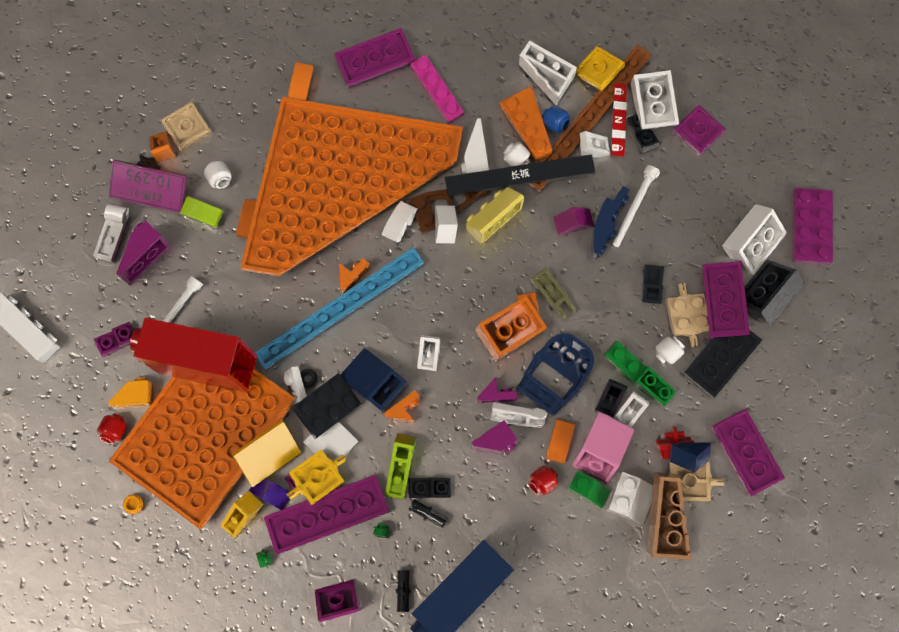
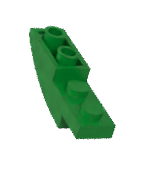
[603,341,676,407]

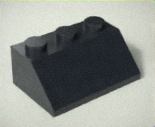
[744,260,804,326]

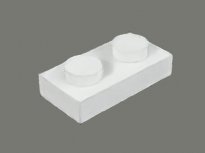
[284,366,306,406]

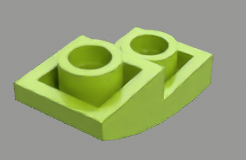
[180,196,224,228]

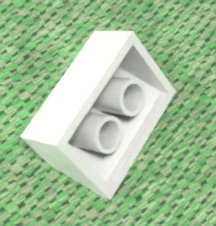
[722,204,787,275]

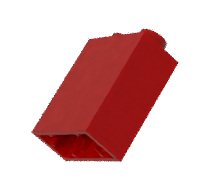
[130,318,258,393]

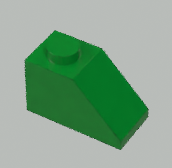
[566,471,611,509]

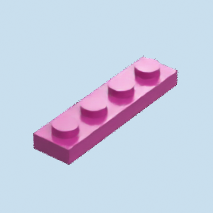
[410,55,464,124]

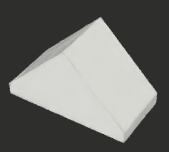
[435,206,458,243]
[417,335,441,371]
[613,391,650,428]

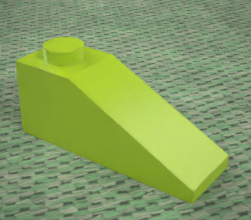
[385,433,417,500]

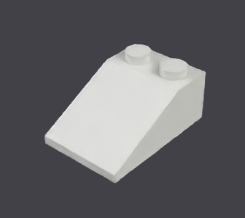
[630,70,679,130]

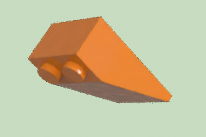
[475,296,547,362]

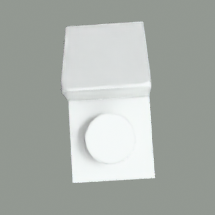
[579,131,611,158]

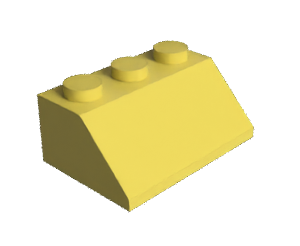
[466,187,524,244]

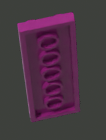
[264,475,390,555]

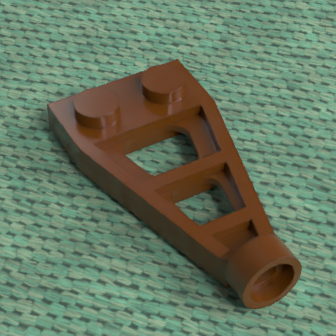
[408,189,487,235]

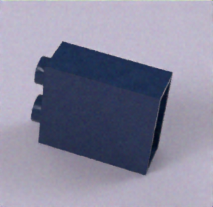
[410,540,514,632]

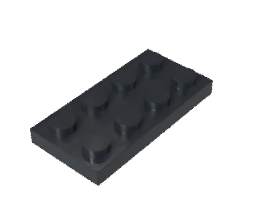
[683,329,762,399]

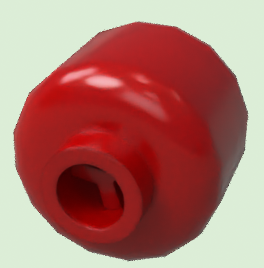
[97,413,127,444]
[528,466,558,496]

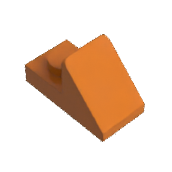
[339,258,370,294]
[384,390,420,423]

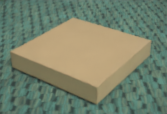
[160,101,212,151]

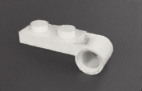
[93,203,129,262]

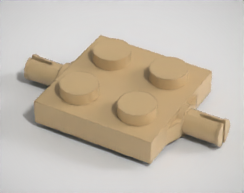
[665,283,709,348]
[669,461,724,502]

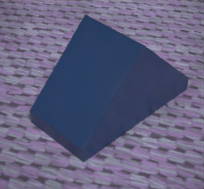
[669,442,711,473]

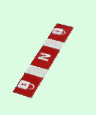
[611,83,628,157]

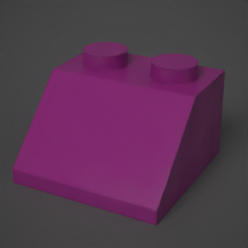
[471,420,518,455]

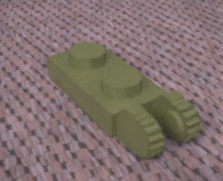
[530,268,577,321]

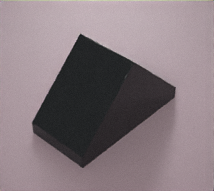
[595,379,628,417]

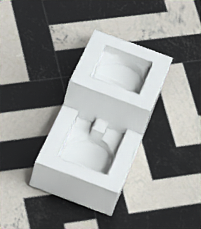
[381,201,418,243]

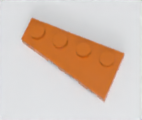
[499,86,552,162]

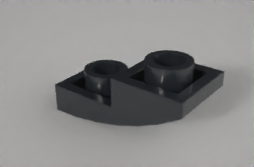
[627,114,659,153]
[408,478,451,498]

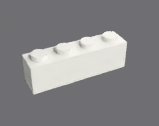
[0,293,60,364]

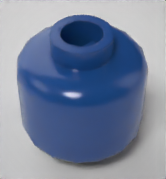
[542,106,570,133]

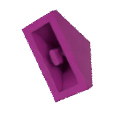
[553,207,594,235]

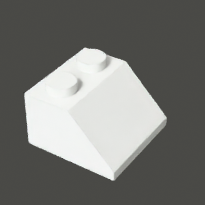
[606,472,653,525]

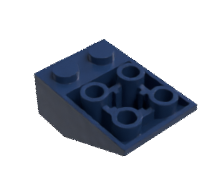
[341,348,408,414]

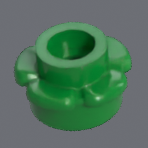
[373,523,392,539]
[256,549,272,568]

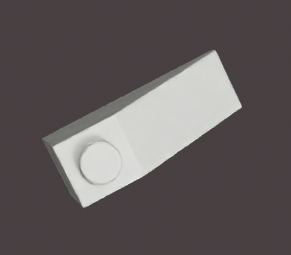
[461,118,489,174]

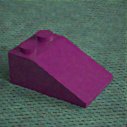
[116,220,170,286]

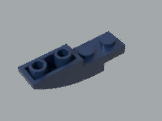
[591,186,629,259]

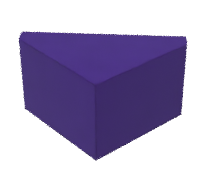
[249,478,290,510]

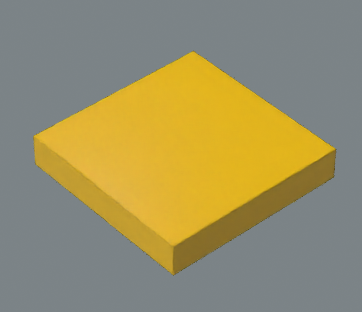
[575,46,625,91]

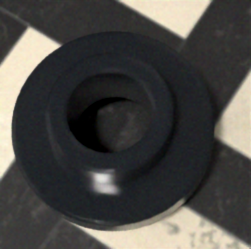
[300,369,318,388]

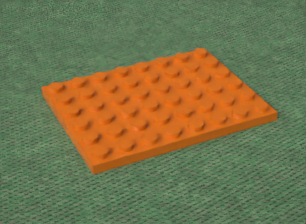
[109,369,296,530]

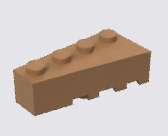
[646,472,692,560]

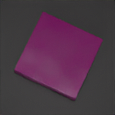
[673,105,726,156]

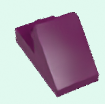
[477,377,517,403]

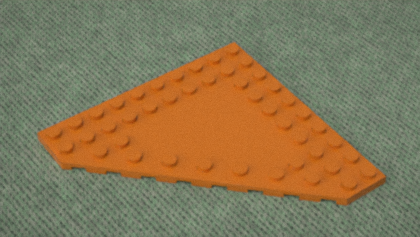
[240,97,463,276]

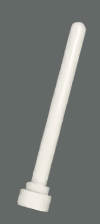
[613,165,660,247]
[163,276,203,323]

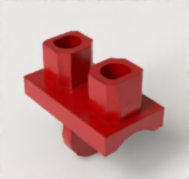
[655,426,695,459]

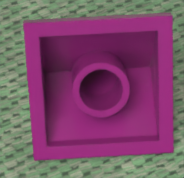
[315,580,361,622]

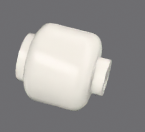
[503,142,531,167]
[204,161,232,189]
[656,336,685,364]

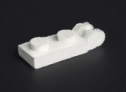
[490,402,547,428]

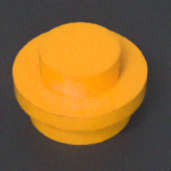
[123,494,143,514]

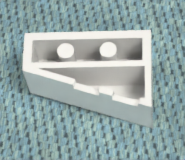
[519,41,577,106]

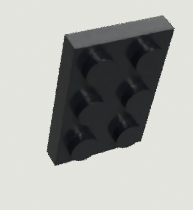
[292,373,362,439]

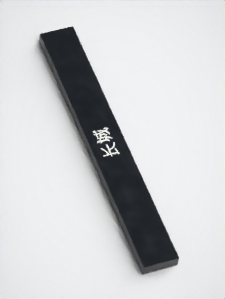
[444,154,595,197]

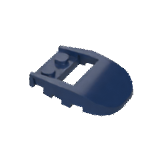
[516,333,594,417]

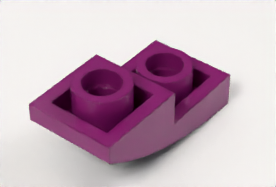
[94,321,134,357]

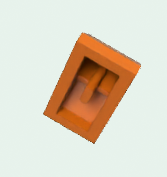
[149,131,176,163]

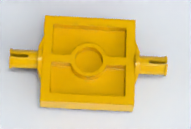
[286,450,346,506]

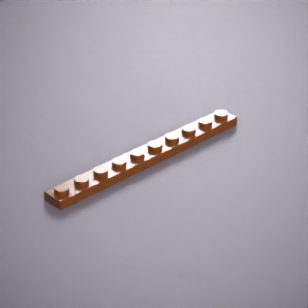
[529,44,652,193]

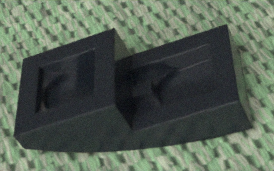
[642,264,664,304]

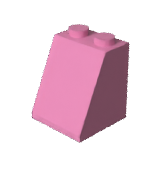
[572,412,634,484]

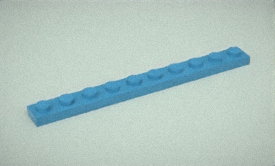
[255,247,424,370]

